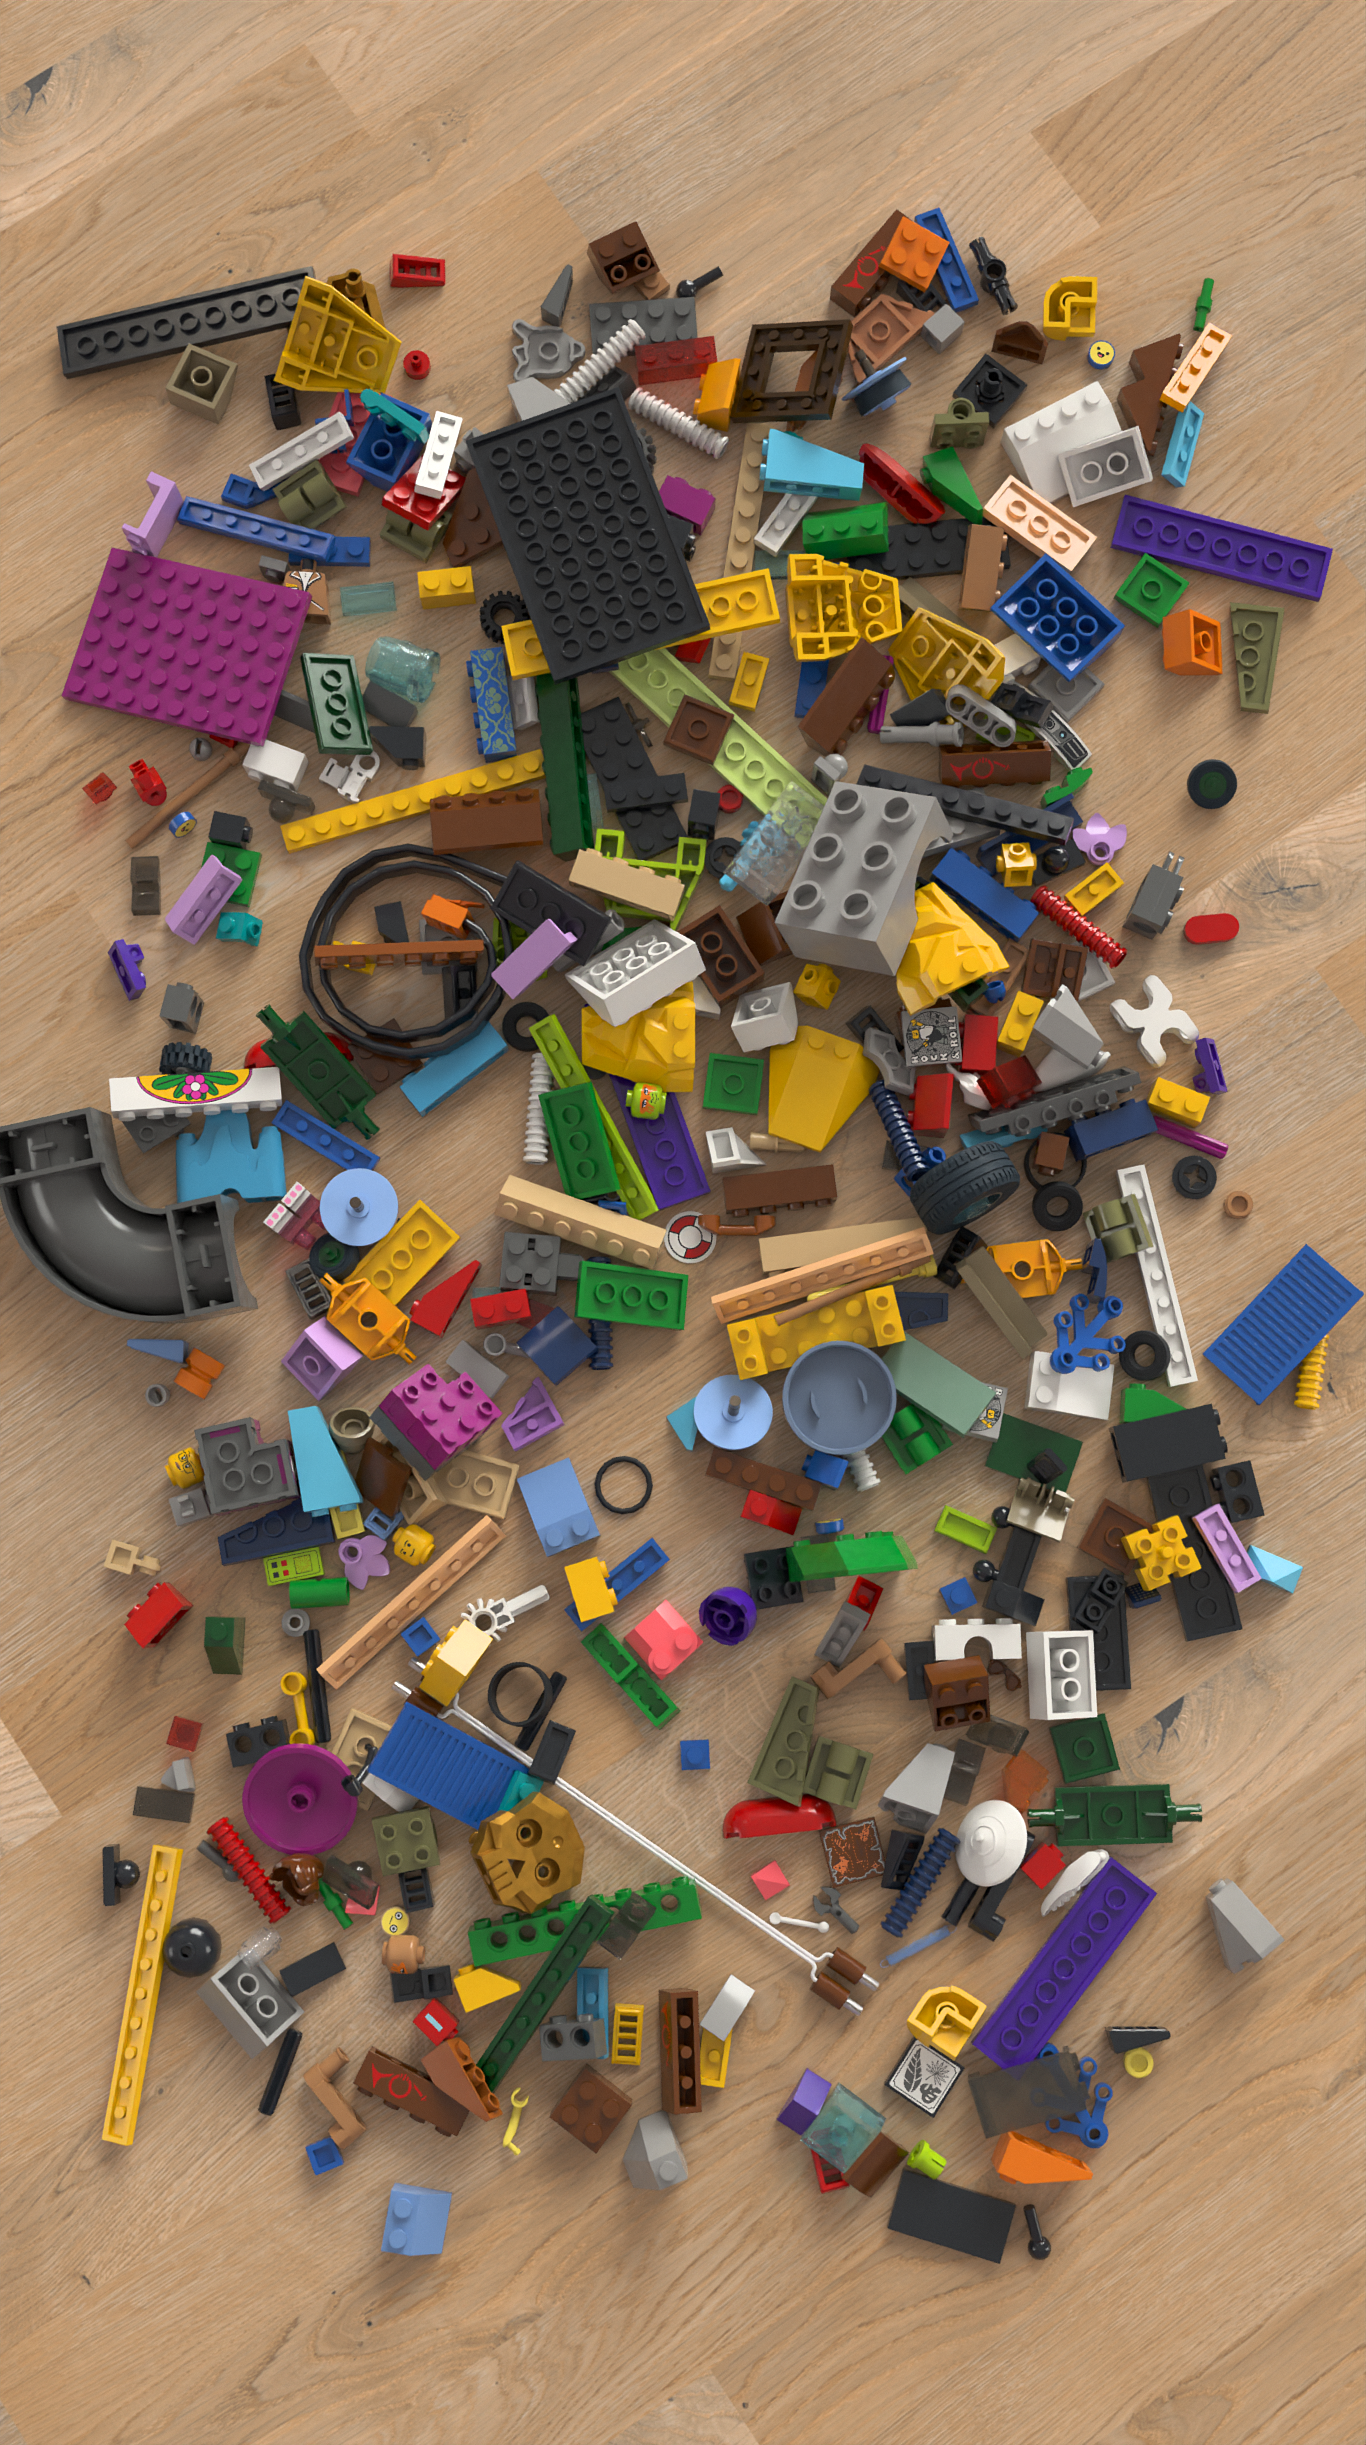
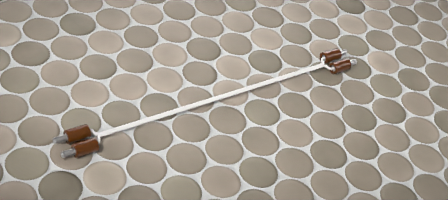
[392,1657,879,2016]

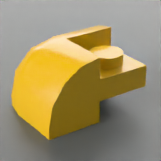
[1043,276,1097,341]
[907,1985,987,2061]

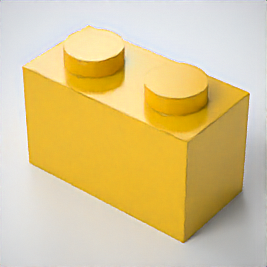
[417,566,476,610]
[997,991,1044,1058]
[1146,1077,1210,1128]
[564,1557,618,1622]

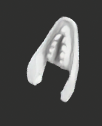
[1029,1048,1111,1092]
[1041,1849,1109,1917]

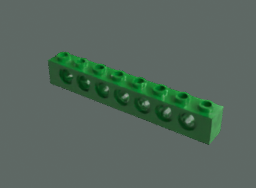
[467,1876,702,1967]

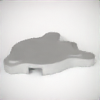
[512,319,585,382]

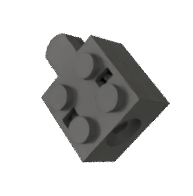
[1122,851,1185,940]
[499,1232,584,1296]

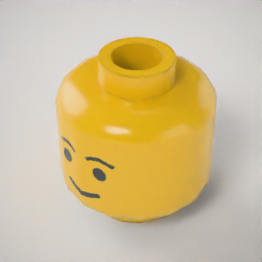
[392,1524,436,1566]

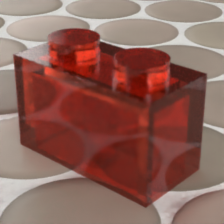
[976,1055,1042,1109]

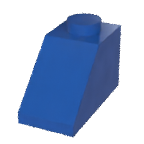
[801,1450,848,1491]

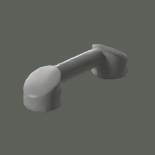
[483,1333,530,1359]

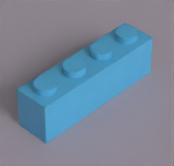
[400,1022,509,1117]

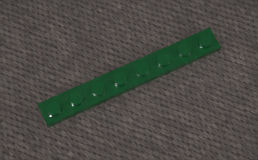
[476,1894,615,2094]

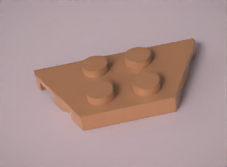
[848,294,935,386]

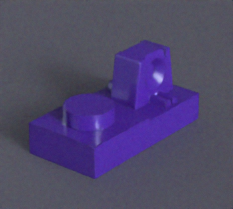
[108,939,146,1001]
[1192,1037,1228,1095]

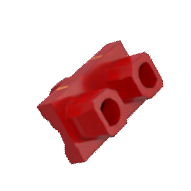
[129,758,167,806]

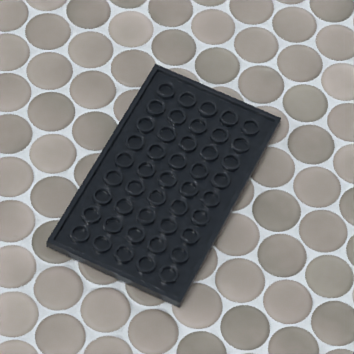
[466,387,711,685]

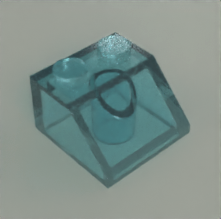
[800,2083,886,2174]

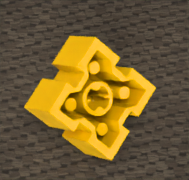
[1120,1515,1201,1591]

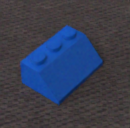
[346,393,432,492]

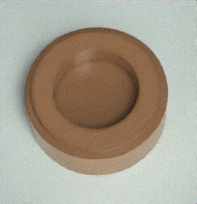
[1224,1191,1253,1220]

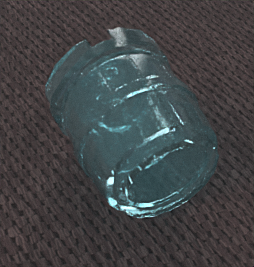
[365,636,441,703]

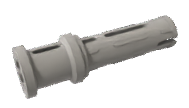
[880,722,964,747]

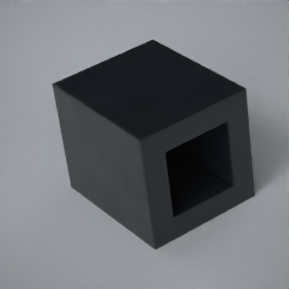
[208,811,253,849]

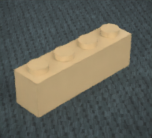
[569,848,685,921]

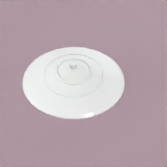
[955,1800,1027,1887]

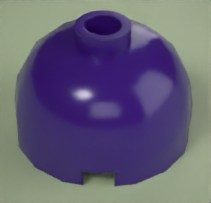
[699,1587,757,1646]

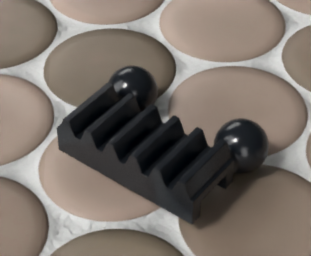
[973,1506,1042,1590]

